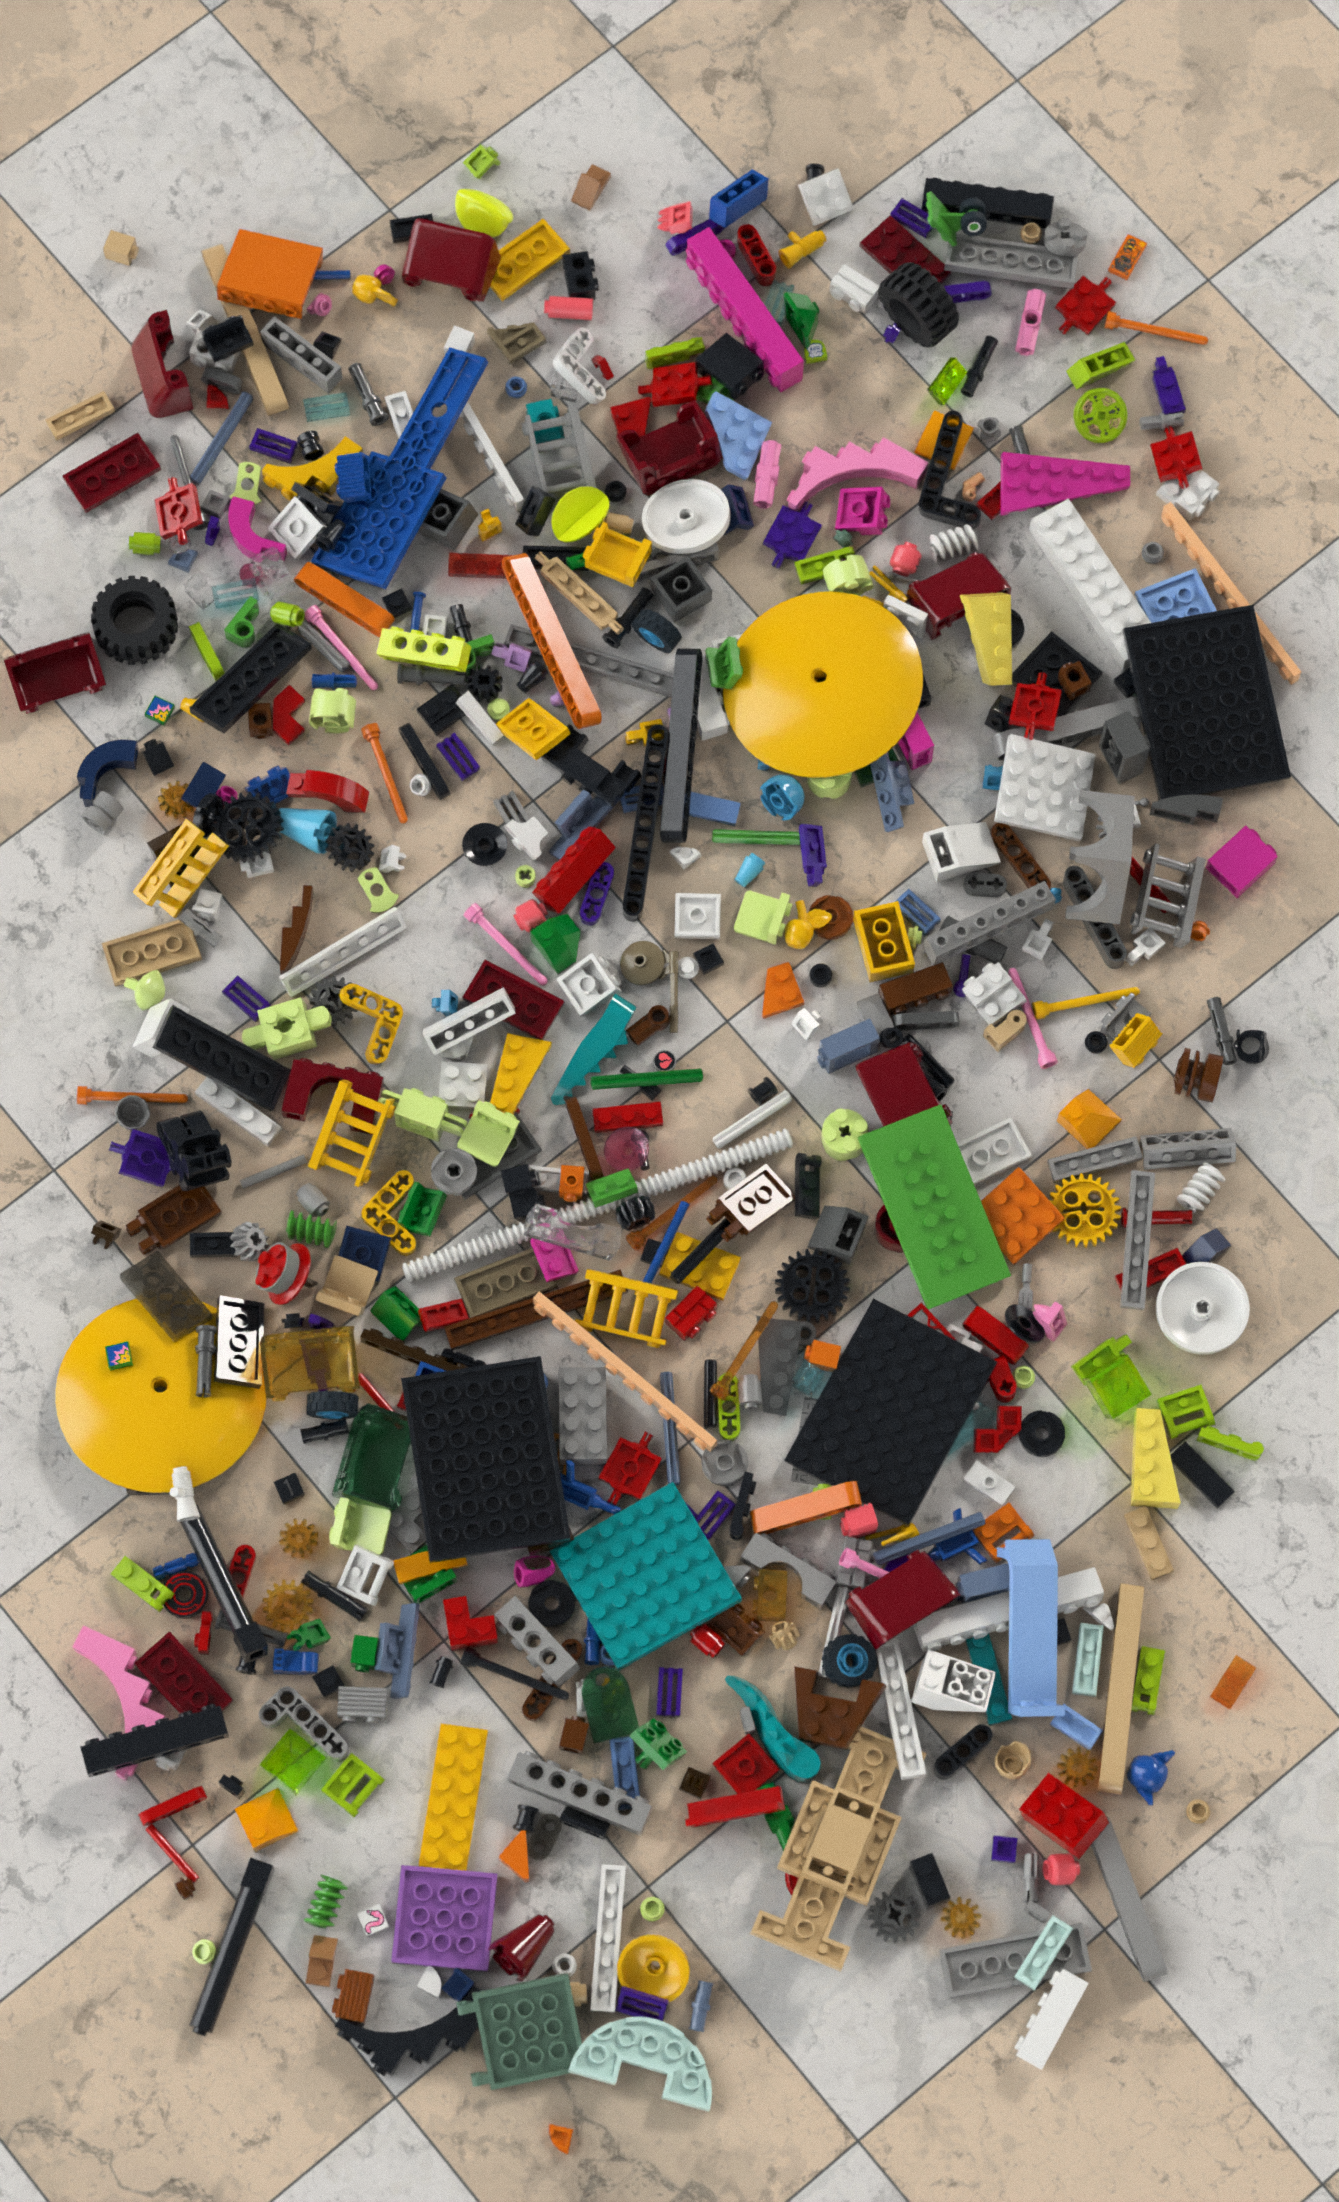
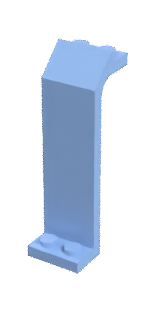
[997,1539,1065,1717]

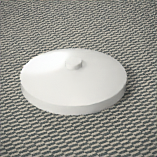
[642,479,730,554]
[1156,1262,1250,1354]

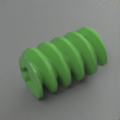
[286,1210,337,1248]
[304,1875,348,1929]

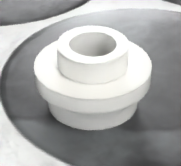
[410,774,431,796]
[553,1953,577,1977]

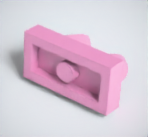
[1033,1302,1067,1342]

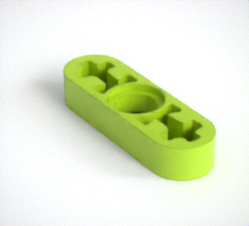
[188,622,225,681]
[717,1373,740,1441]

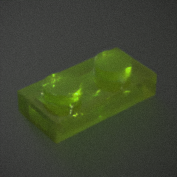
[927,357,967,405]

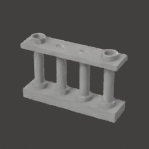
[521,404,596,495]
[1130,843,1206,948]

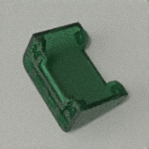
[332,1403,411,1511]

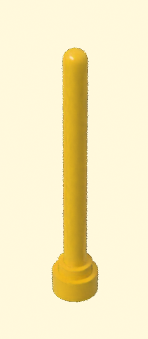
[1032,987,1140,1020]

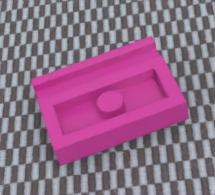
[530,1230,579,1282]

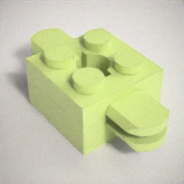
[242,997,332,1060]
[378,1088,468,1142]

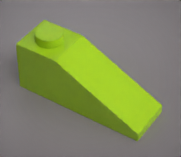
[1066,342,1135,390]

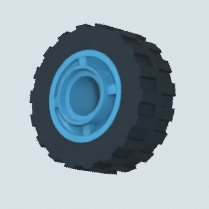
[632,608,682,653]
[306,1391,359,1419]
[821,1634,877,1688]

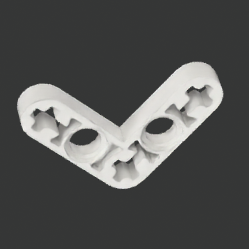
[553,327,606,405]

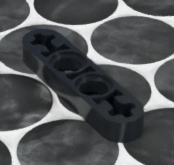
[398,723,451,800]

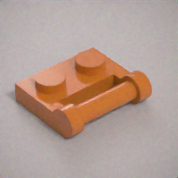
[973,1502,1034,1563]

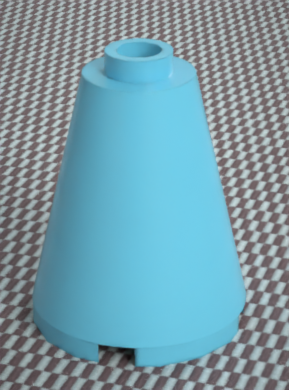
[279,808,337,854]

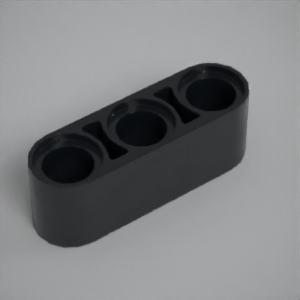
[933,1724,993,1780]

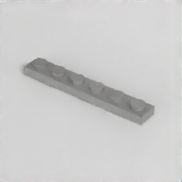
[1120,1170,1155,1310]

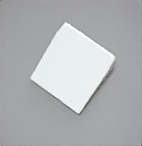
[185,310,218,334]

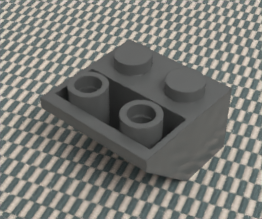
[807,1205,868,1264]

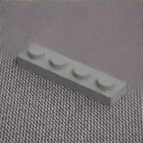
[1047,1136,1143,1183]

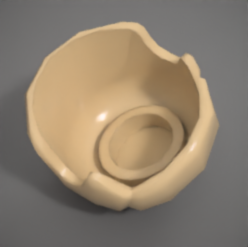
[995,1741,1031,1779]

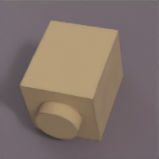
[103,230,139,266]

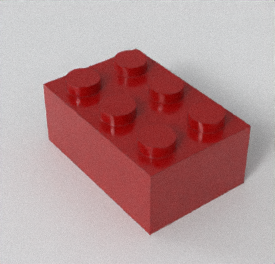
[1019,1772,1109,1859]

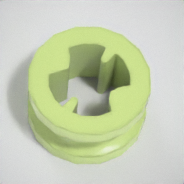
[515,865,536,888]

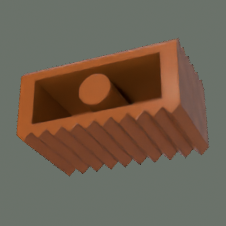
[332,1969,375,2025]

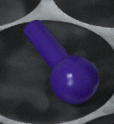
[953,954,971,998]

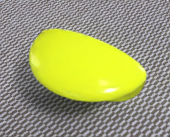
[455,189,513,238]
[551,486,610,543]

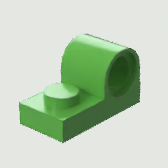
[224,596,259,648]
[466,634,495,676]

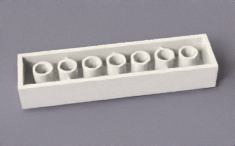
[1029,499,1151,671]

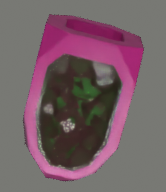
[513,1555,555,1588]

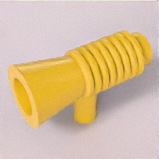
[778,230,827,269]

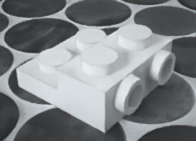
[1156,471,1219,521]
[557,953,622,1017]
[962,962,1027,1026]

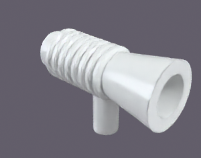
[170,1466,200,1522]

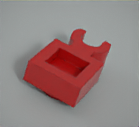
[194,1611,213,1655]

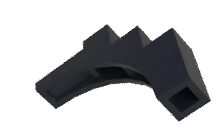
[334,1986,482,2077]

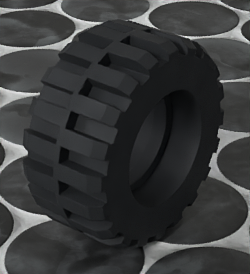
[878,262,959,347]
[91,575,178,665]

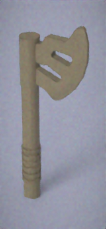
[659,950,679,1033]

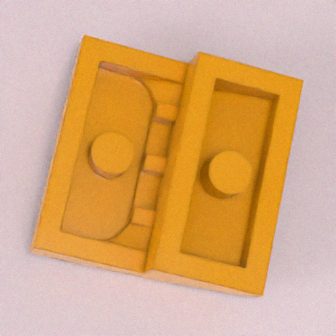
[915,410,974,470]

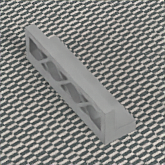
[636,543,719,583]
[1140,1128,1236,1170]

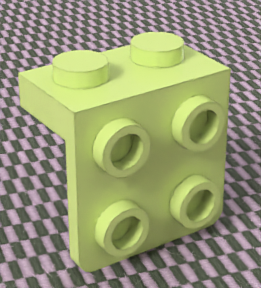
[734,890,793,945]
[457,1100,520,1167]
[329,1497,392,1555]

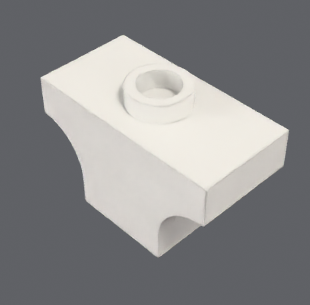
[504,816,548,860]

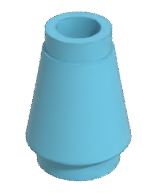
[734,853,766,887]

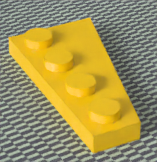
[490,1033,552,1115]

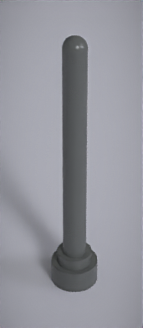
[170,435,209,531]

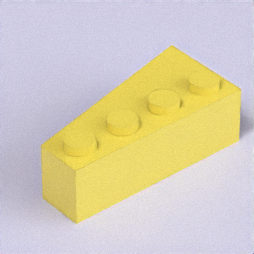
[960,593,1012,686]
[1131,1408,1181,1509]

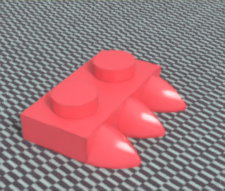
[657,201,693,234]

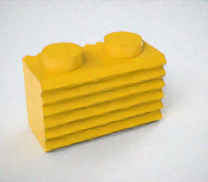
[1110,1013,1163,1068]

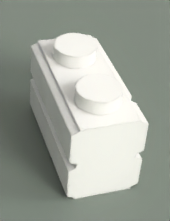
[829,264,879,314]

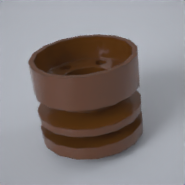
[1174,1047,1223,1103]

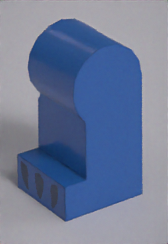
[273,1648,319,1675]

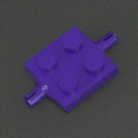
[763,502,822,569]
[109,1129,171,1187]

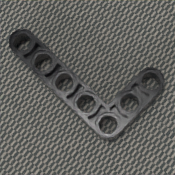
[918,411,981,530]

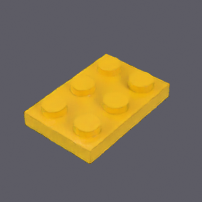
[496,698,571,761]
[659,1232,741,1301]

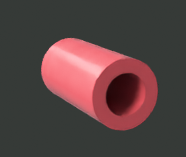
[544,296,593,320]

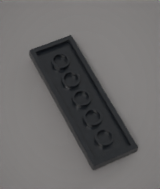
[189,623,312,734]
[152,1006,291,1111]

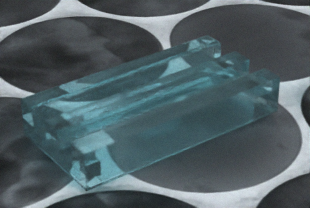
[765,280,795,326]
[303,392,350,422]
[211,578,260,609]

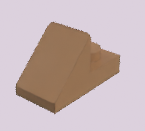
[571,164,611,211]
[305,1935,338,1988]

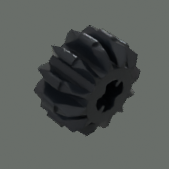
[466,665,503,703]
[615,1196,656,1231]

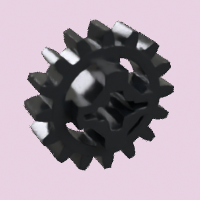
[325,823,375,872]

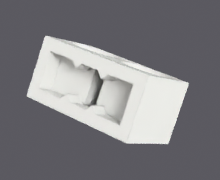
[189,330,241,374]

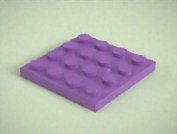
[391,1865,498,1972]

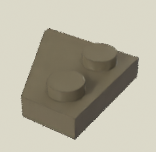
[487,323,546,364]

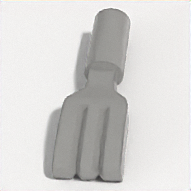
[1018,1263,1033,1310]

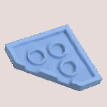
[704,391,772,480]

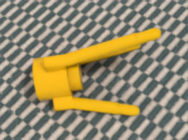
[862,565,909,606]
[865,1523,920,1569]

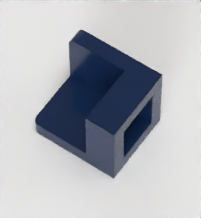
[441,1967,476,2002]

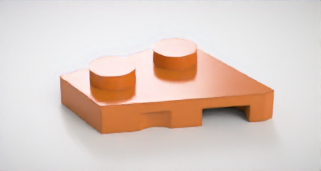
[762,962,804,1019]

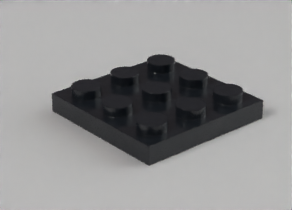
[1012,631,1103,717]

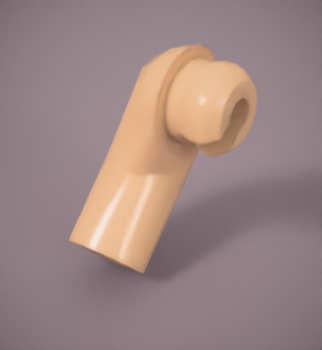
[962,472,985,502]

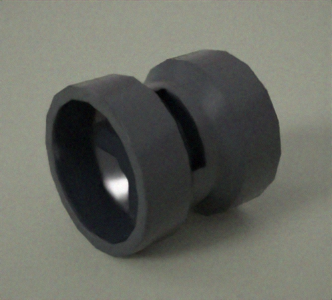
[297,430,324,461]

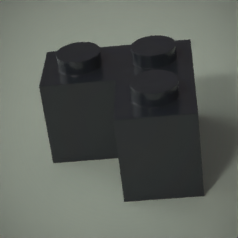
[501,1164,546,1221]

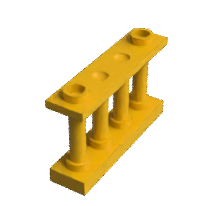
[133,819,228,918]
[308,1079,396,1187]
[575,1269,679,1348]

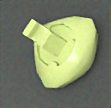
[124,970,166,1010]

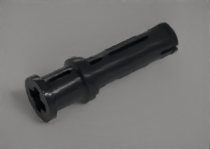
[602,587,654,648]

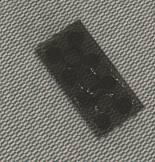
[120,1251,212,1343]

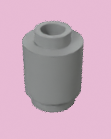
[296,1183,330,1217]
[737,1374,763,1410]

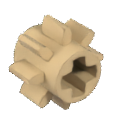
[769,1621,800,1650]

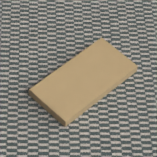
[101,920,202,987]

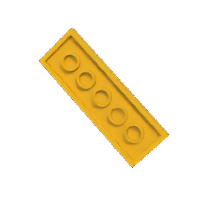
[418,1723,488,1871]

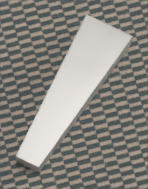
[456,691,504,745]

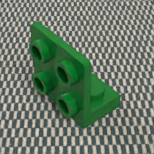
[393,1545,457,1604]

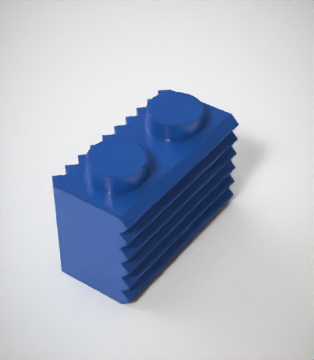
[335,452,372,503]

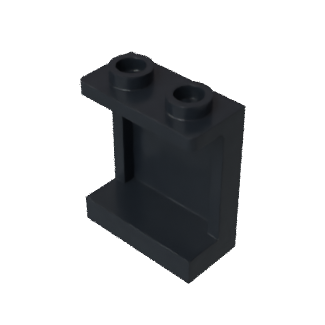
[695,332,765,400]

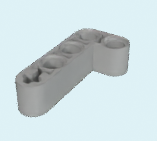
[259,1686,349,1762]

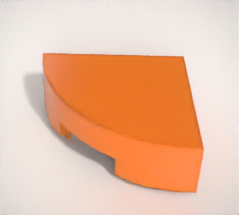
[549,2124,573,2154]

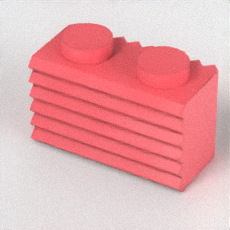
[839,1503,879,1538]

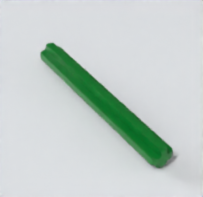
[590,1068,703,1090]

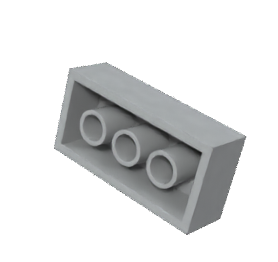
[558,1367,607,1466]

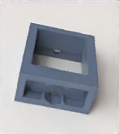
[817,1018,880,1074]
[955,1563,1010,1604]

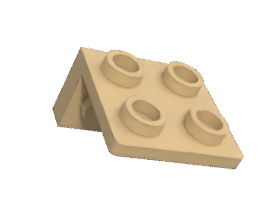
[315,1255,378,1316]

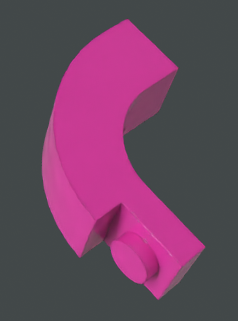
[228,496,287,563]

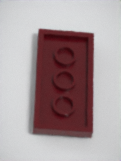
[859,216,952,284]
[62,433,161,513]
[463,959,565,1040]
[134,1631,234,1714]

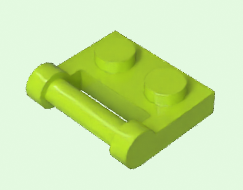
[1157,1385,1215,1439]
[321,1753,385,1818]

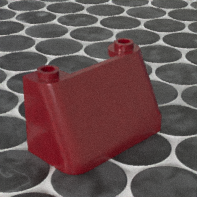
[402,218,501,302]
[131,310,194,418]
[616,400,721,495]
[906,552,1012,640]
[3,632,106,714]
[855,1042,953,1127]
[845,1549,960,1650]

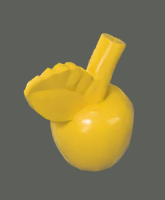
[352,275,398,307]
[785,900,832,949]

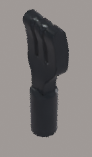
[620,1065,661,1101]

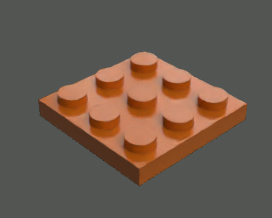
[981,1167,1066,1265]

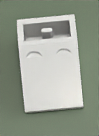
[922,822,1001,882]
[911,1649,996,1712]

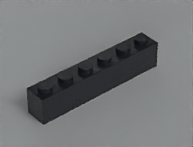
[921,178,1054,229]
[80,1704,229,1778]

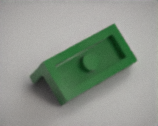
[370,1286,422,1341]

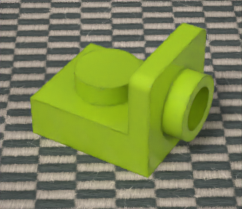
[463,144,501,179]

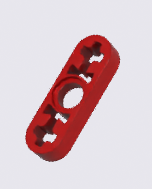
[229,1544,256,1598]
[139,1786,207,1826]

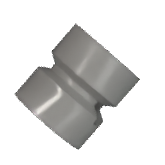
[81,791,124,834]

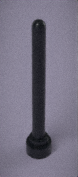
[460,1647,569,1700]

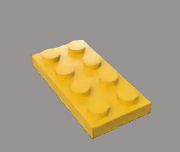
[490,218,570,301]

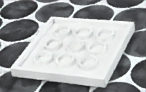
[994,734,1096,841]

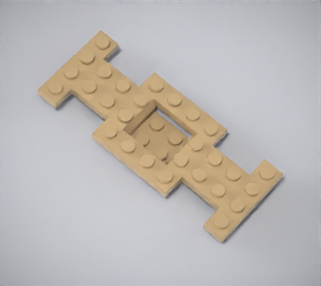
[750,1727,927,1972]

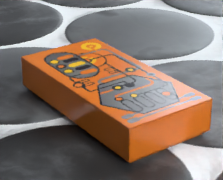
[1108,234,1147,280]

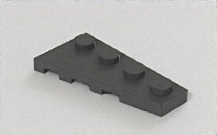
[756,1316,802,1416]

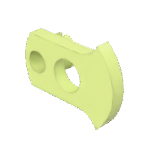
[229,462,262,505]
[357,867,399,913]

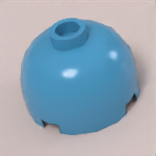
[760,774,805,821]

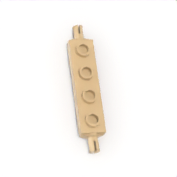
[535,552,624,635]

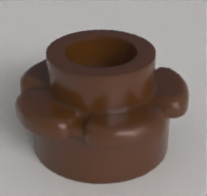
[175,1877,196,1900]

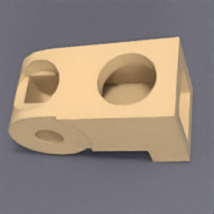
[983,1010,1027,1052]

